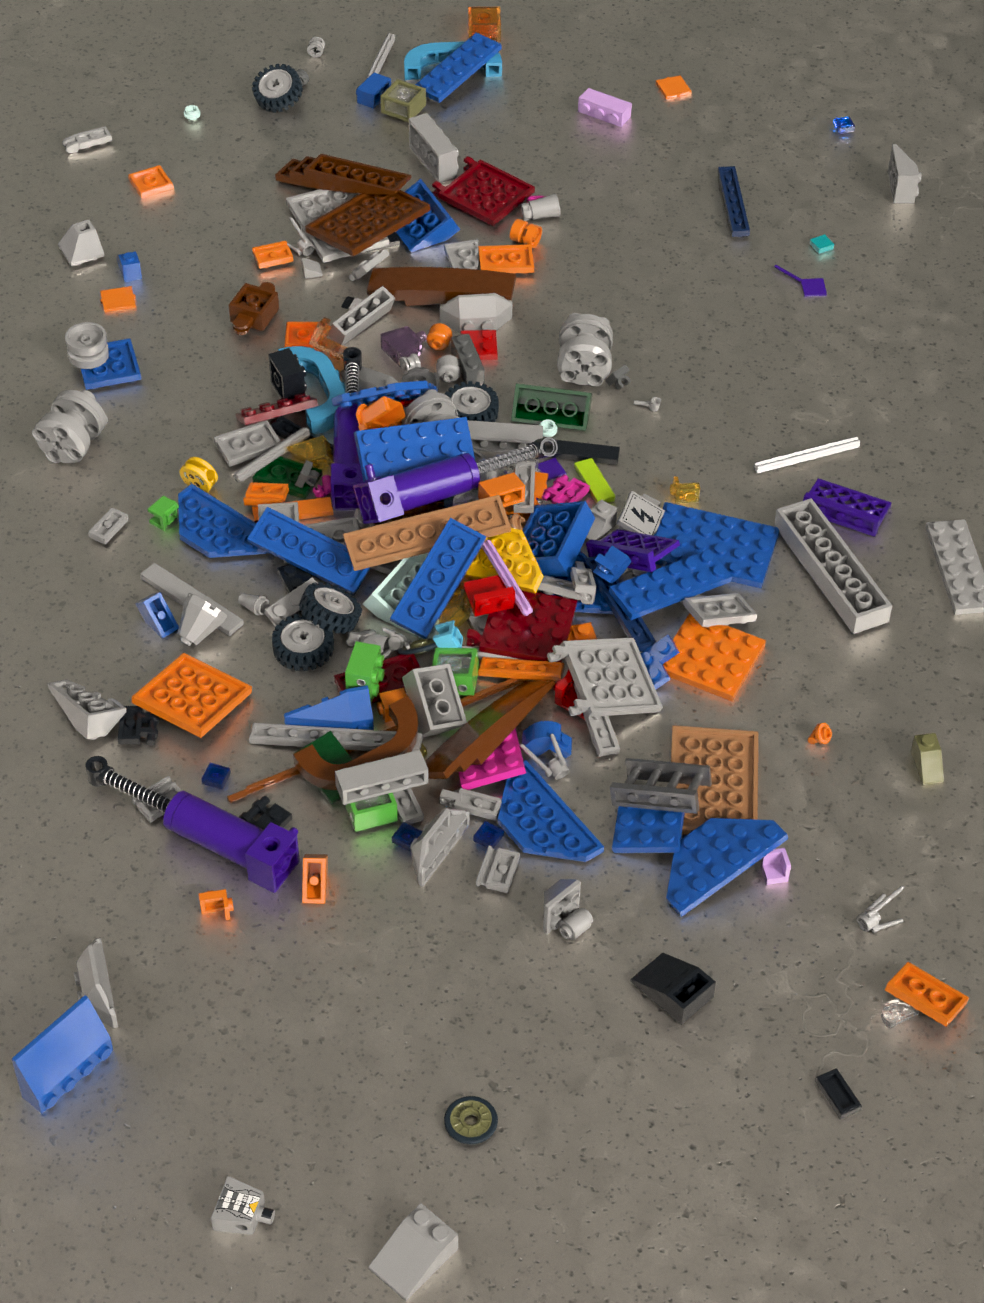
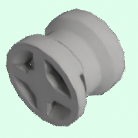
[307,36,325,58]
[400,353,421,375]

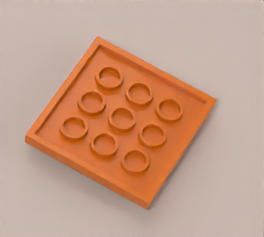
[663,613,766,701]
[132,653,252,738]

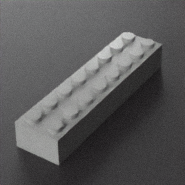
[774,498,892,634]

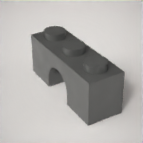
[451,334,485,386]

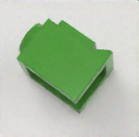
[148,495,179,531]

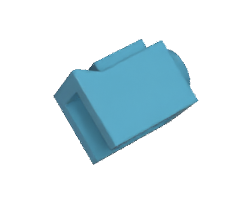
[433,620,463,657]

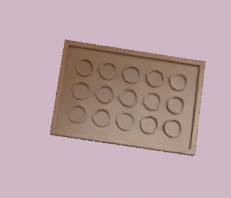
[671,725,758,835]

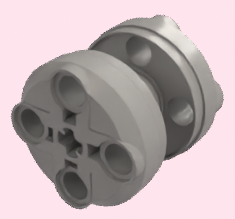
[557,313,613,386]
[402,389,473,446]
[32,390,108,463]

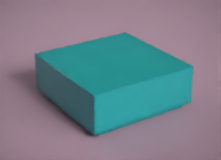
[809,234,834,254]

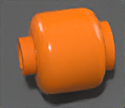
[427,323,452,351]

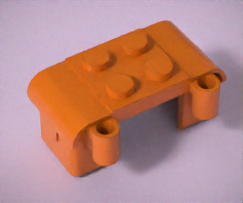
[356,396,406,431]

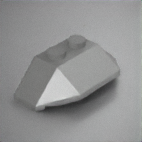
[440,293,513,333]
[410,808,470,887]
[74,937,118,1028]

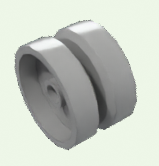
[65,322,109,369]

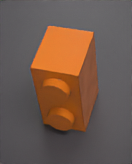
[478,472,525,507]

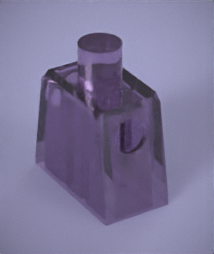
[380,326,427,367]

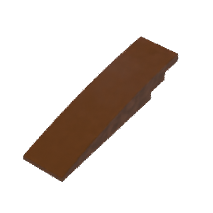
[275,154,412,194]
[367,267,516,306]
[425,680,556,779]

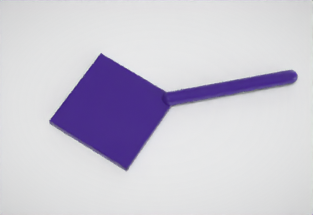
[774,265,827,297]
[535,458,567,500]

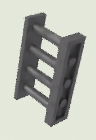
[610,758,712,814]

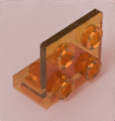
[309,317,347,360]

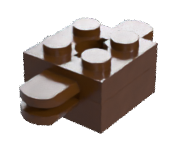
[229,282,279,335]

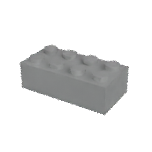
[409,113,459,183]

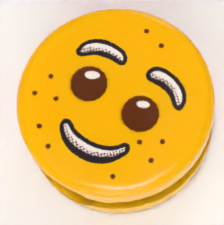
[179,457,218,493]

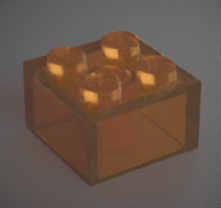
[468,7,501,42]

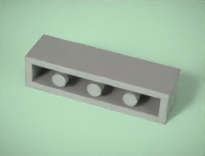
[328,286,395,348]
[467,420,543,453]
[335,750,428,805]

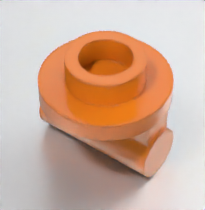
[808,723,832,744]

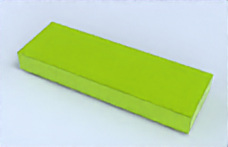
[574,458,615,504]

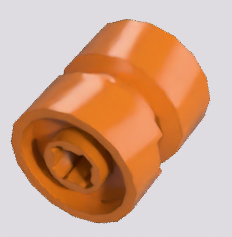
[510,219,542,248]

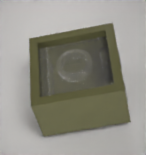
[381,79,426,122]

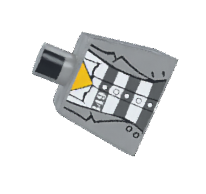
[211,1176,275,1235]

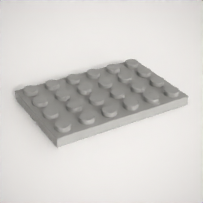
[286,189,389,263]

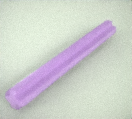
[482,540,533,616]

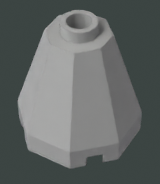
[177,593,228,646]

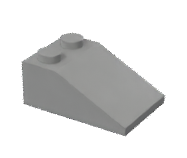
[888,144,921,203]
[369,1203,458,1301]

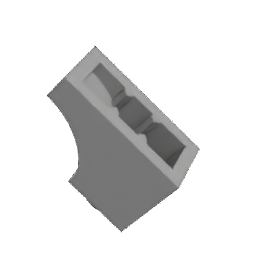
[584,500,617,543]

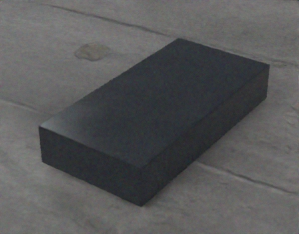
[815,1068,862,1120]

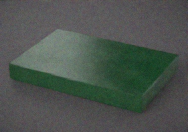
[252,456,323,500]
[294,731,353,805]

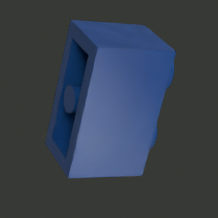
[356,72,391,109]

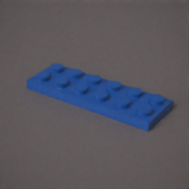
[415,32,502,103]
[247,507,371,596]
[390,518,486,639]
[608,550,732,620]

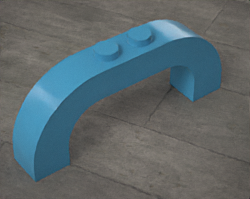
[404,41,502,80]
[278,346,345,435]

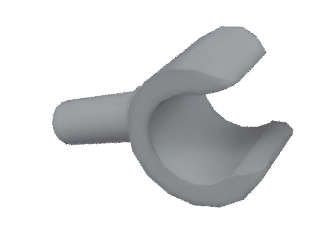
[634,397,661,412]

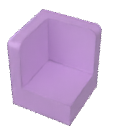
[760,848,791,885]

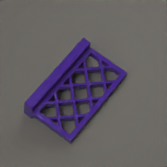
[803,478,892,537]
[586,529,680,572]

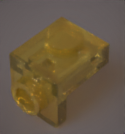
[670,476,700,503]

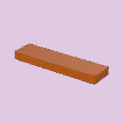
[252,497,333,523]
[478,657,565,682]

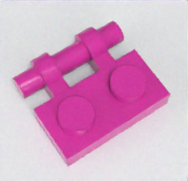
[540,474,590,504]

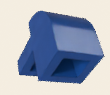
[593,546,631,584]
[522,721,572,759]

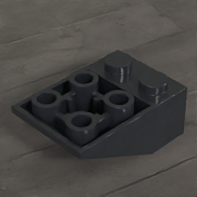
[630,953,716,1025]

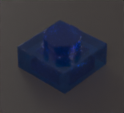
[833,116,855,134]
[201,763,231,789]
[473,821,504,849]
[392,822,422,852]

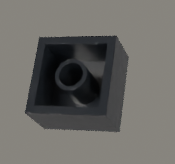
[268,348,307,400]

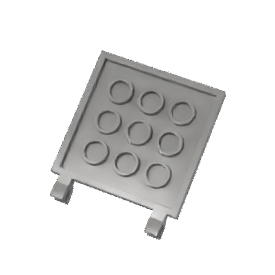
[547,638,663,717]

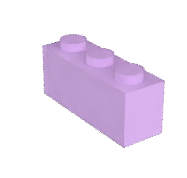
[578,88,632,127]

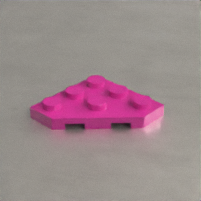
[459,729,526,790]

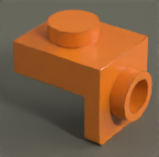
[199,889,234,921]

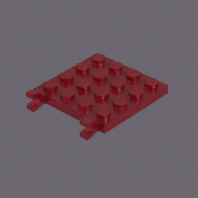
[432,156,535,226]
[466,590,577,663]

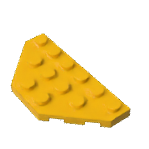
[464,528,544,594]

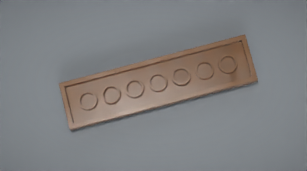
[343,495,511,571]

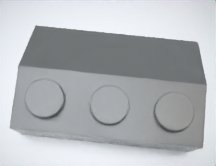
[402,663,467,737]

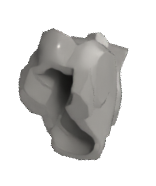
[346,629,389,654]

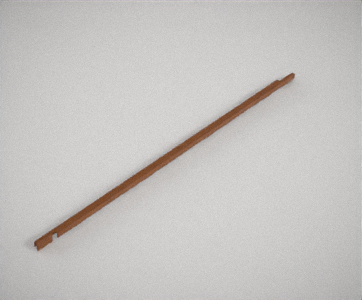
[227,678,528,802]

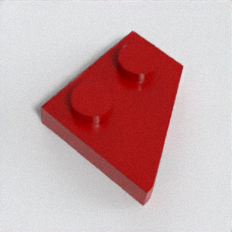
[461,330,498,360]

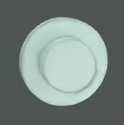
[184,105,201,120]
[540,419,557,437]

